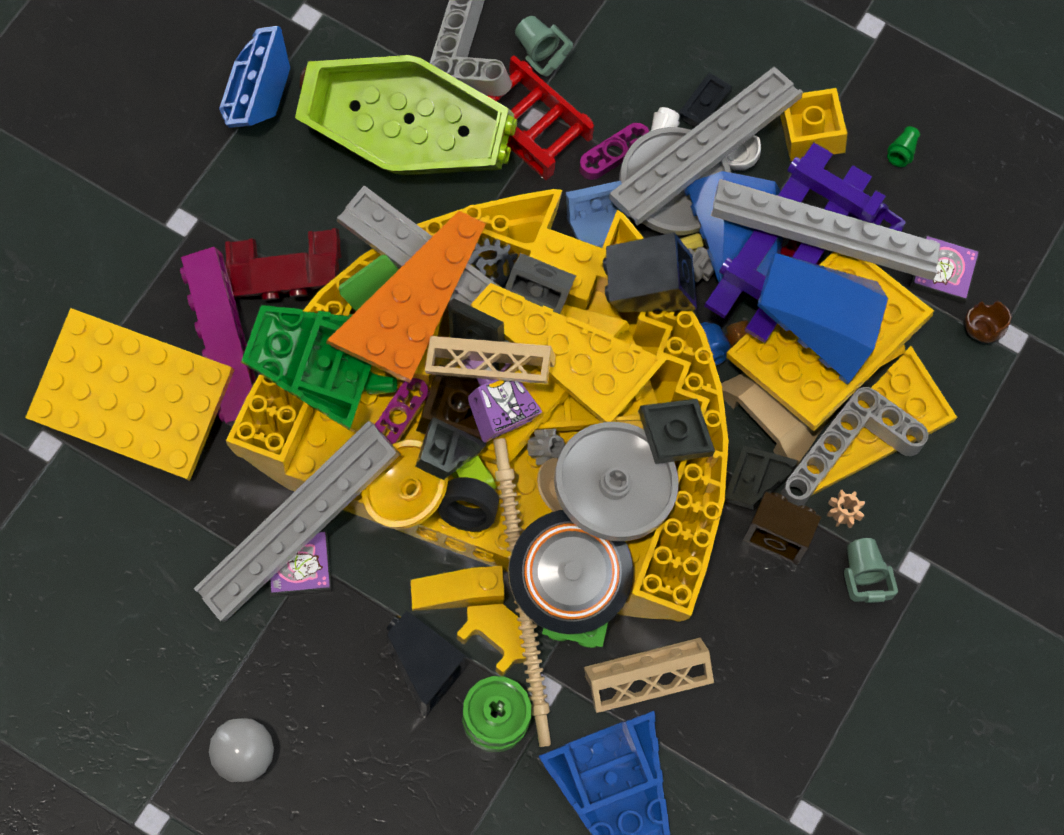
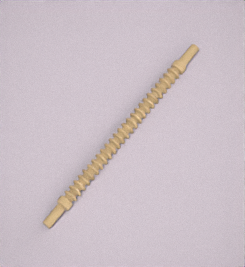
[493,438,551,747]

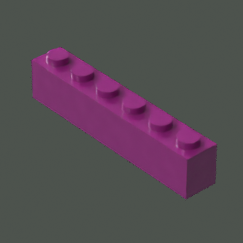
[180,247,256,427]

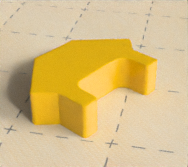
[457,604,526,676]

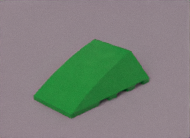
[241,305,372,430]

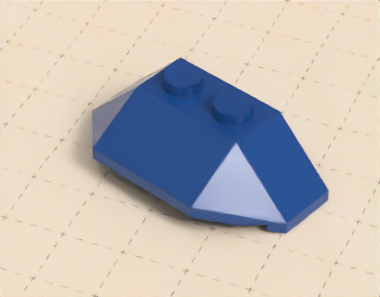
[219,26,290,128]

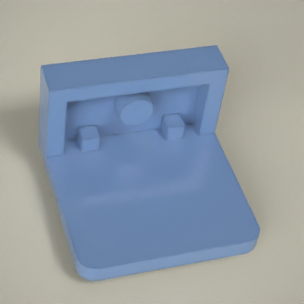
[566,181,630,248]

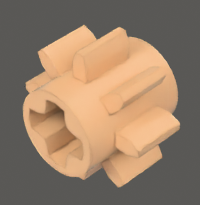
[827,490,865,528]

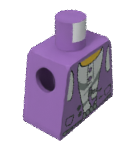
[468,367,542,443]

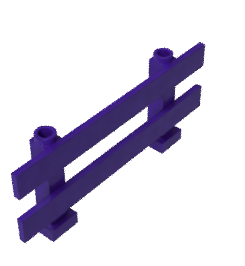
[704,142,886,343]

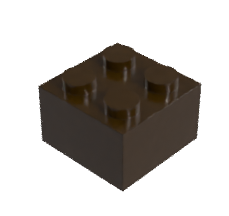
[416,364,480,439]
[743,492,822,565]

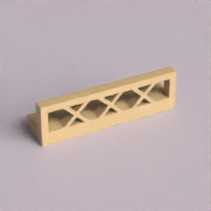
[425,336,556,384]
[584,637,714,713]

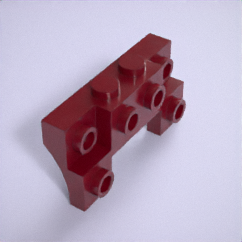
[225,228,342,301]

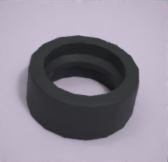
[438,477,499,532]

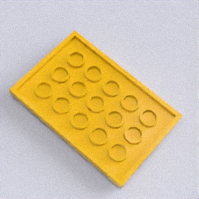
[726,252,934,431]
[25,308,235,480]

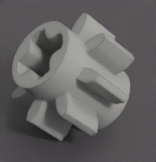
[688,247,715,282]
[527,429,565,465]

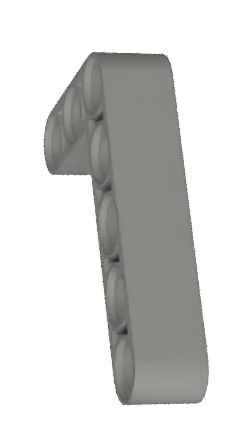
[430,0,512,96]
[781,387,928,506]

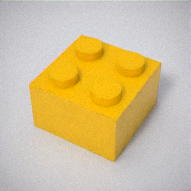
[780,88,847,161]

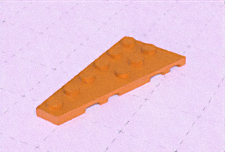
[326,211,486,383]

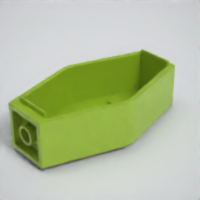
[295,55,517,175]

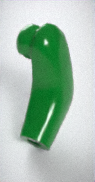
[363,371,398,394]

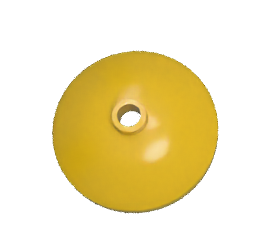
[362,440,448,529]

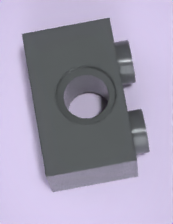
[505,253,576,314]

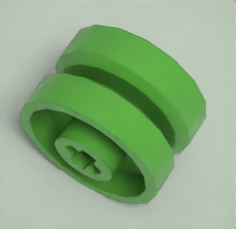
[462,676,531,752]

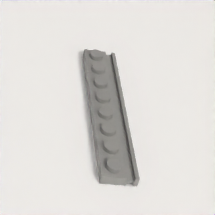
[609,67,803,226]
[711,179,940,280]
[337,186,509,342]
[194,421,401,622]

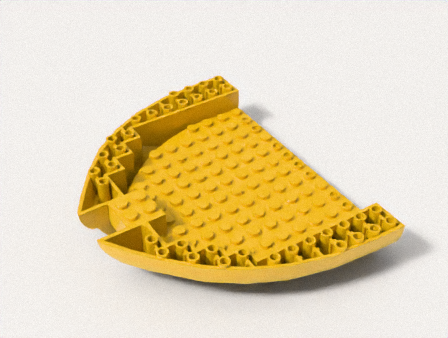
[226,189,729,622]

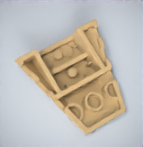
[721,373,833,464]

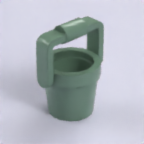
[515,16,573,77]
[844,538,898,603]

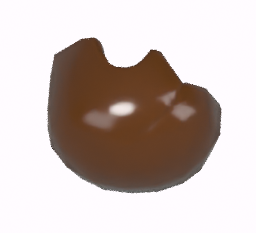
[964,301,1012,343]

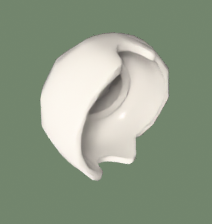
[725,135,761,171]

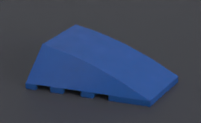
[684,171,784,282]
[757,253,888,384]
[538,711,670,835]

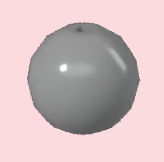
[209,718,274,782]

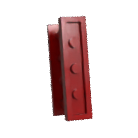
[487,55,594,181]

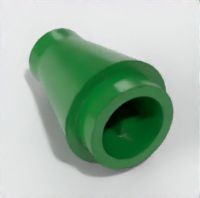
[887,126,920,167]

